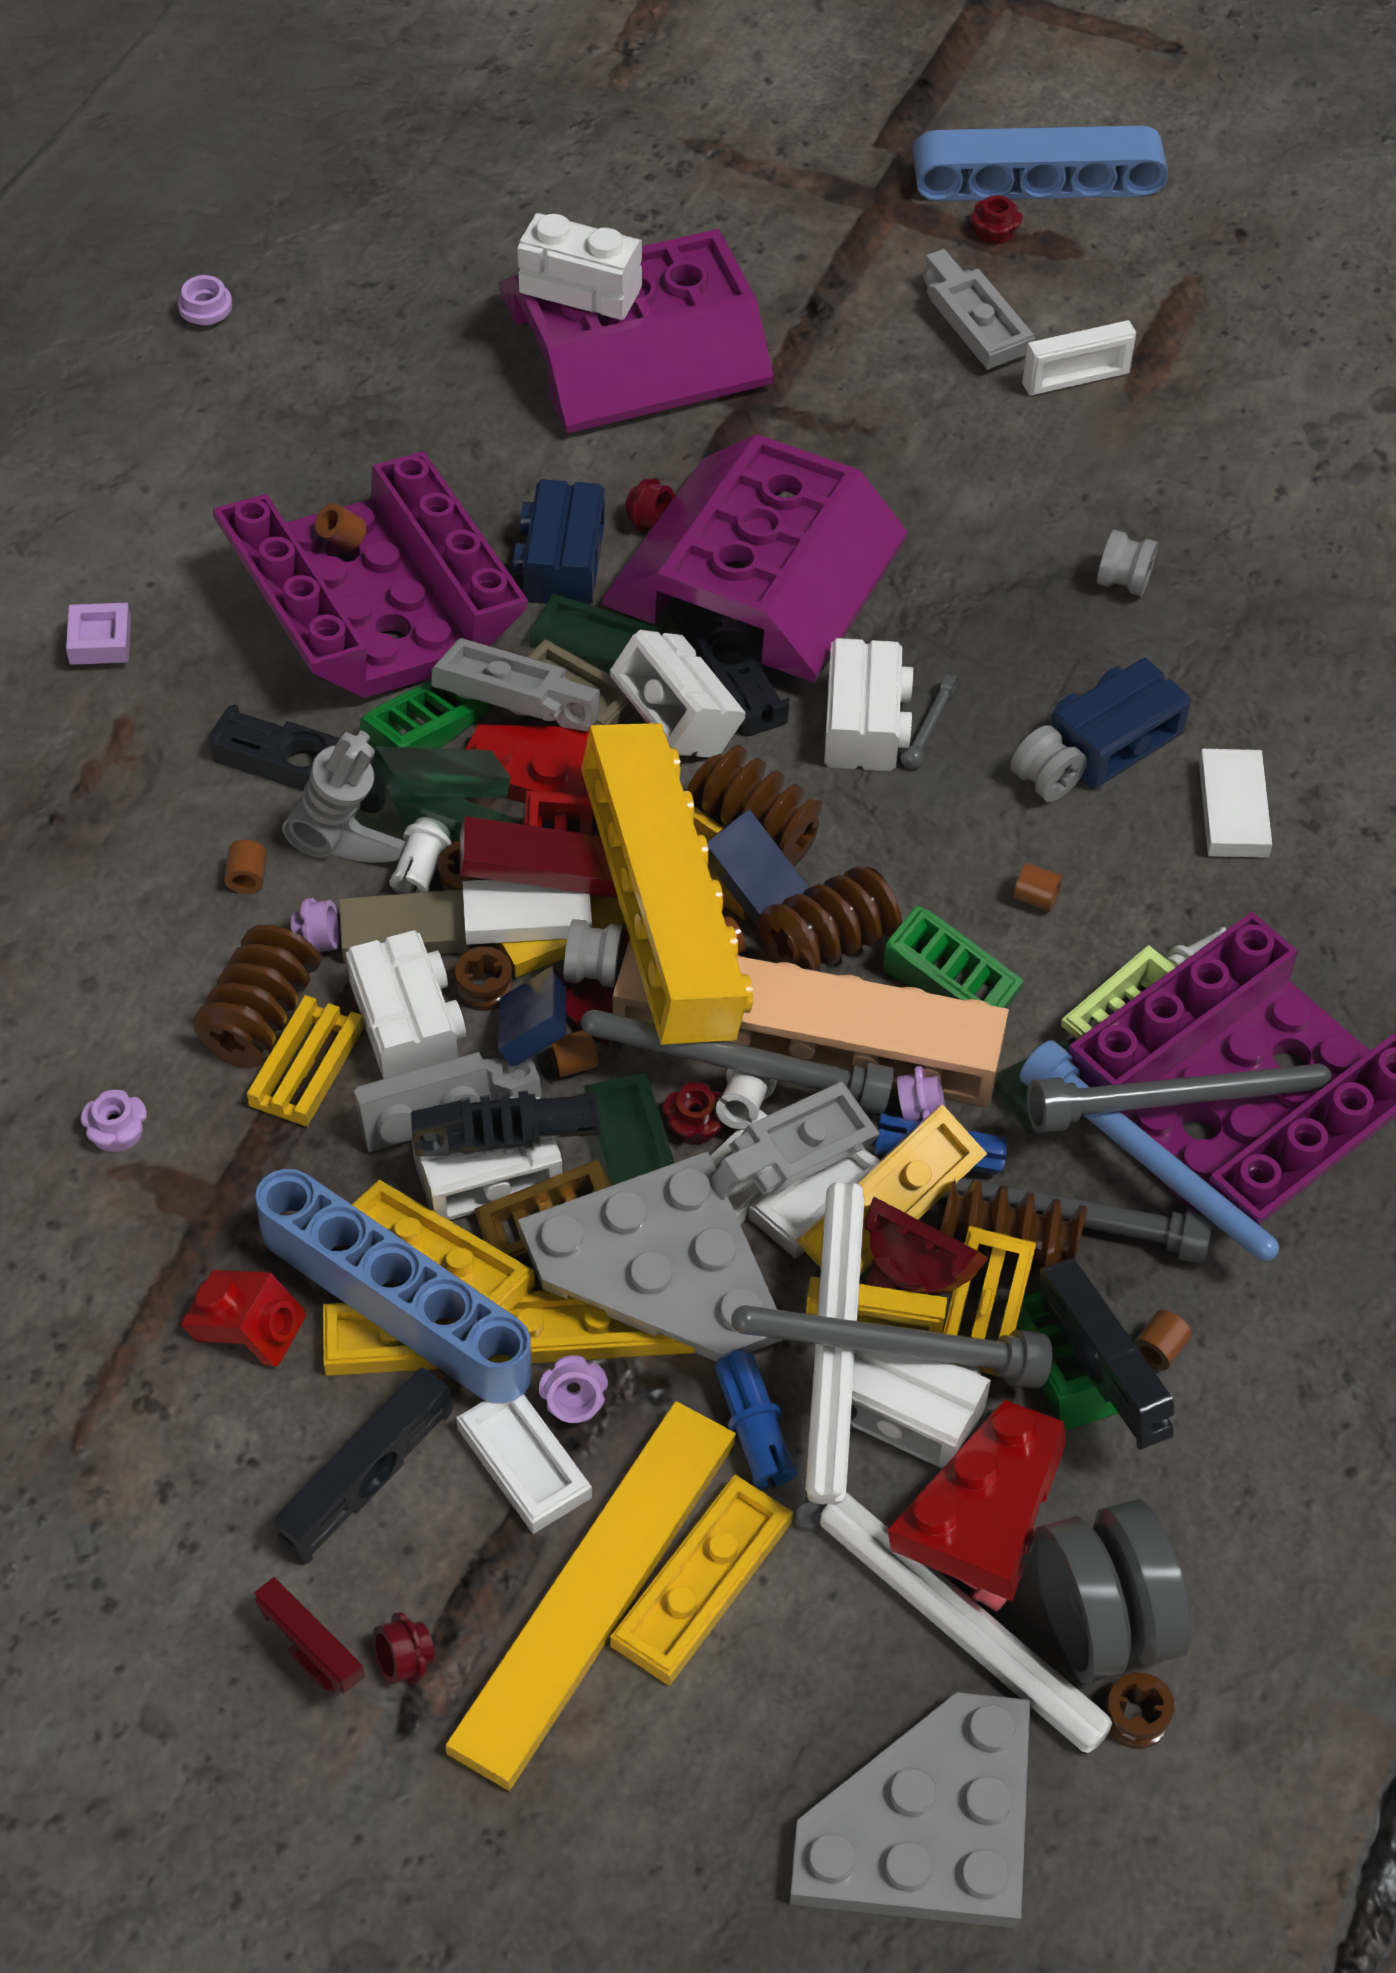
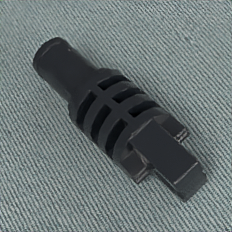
[410,1091,600,1158]

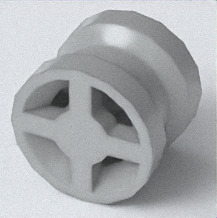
[1097,529,1159,597]
[1011,725,1087,802]
[564,919,624,988]

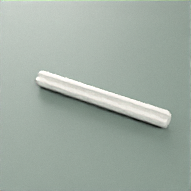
[806,1182,864,1505]
[820,1493,1112,1753]

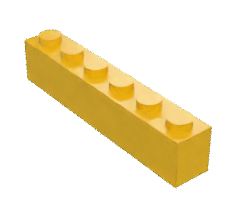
[581,723,753,1045]

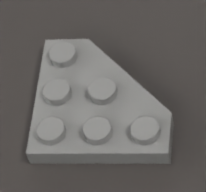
[518,1151,782,1361]
[790,1692,1030,1929]

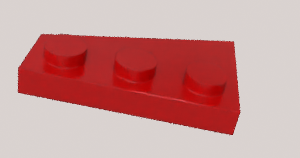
[455,724,597,824]
[887,1400,1066,1601]

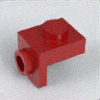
[180,1270,306,1367]

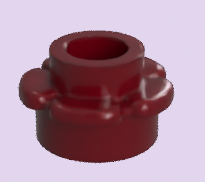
[971,195,1023,244]
[626,478,675,534]
[663,1082,723,1144]
[373,1612,434,1684]

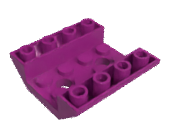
[499,229,774,434]
[603,434,907,683]
[213,451,528,698]
[1068,912,1396,1225]

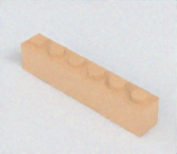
[612,939,1009,1108]

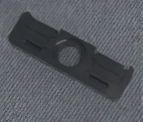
[671,596,790,737]
[209,704,398,813]
[1040,1257,1174,1450]
[274,1368,453,1564]

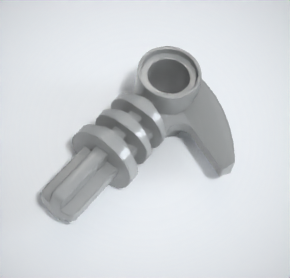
[282,730,406,863]

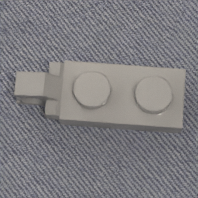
[923,249,1035,370]
[431,638,600,731]
[353,1052,542,1152]
[708,1081,880,1200]

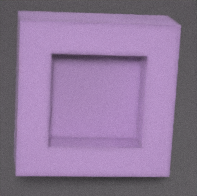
[66,603,131,665]

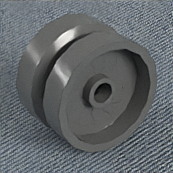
[1033,1499,1191,1683]

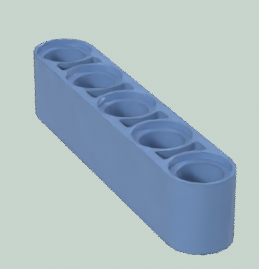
[912,126,1169,201]
[255,1169,532,1403]

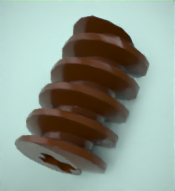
[687,745,822,867]
[759,866,902,971]
[193,925,322,1068]
[940,1178,1087,1276]

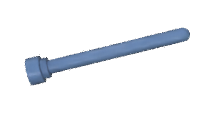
[1020,1040,1279,1261]

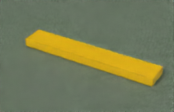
[323,1291,696,1376]
[446,1401,736,1792]

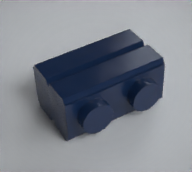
[513,479,605,607]
[1051,657,1191,789]

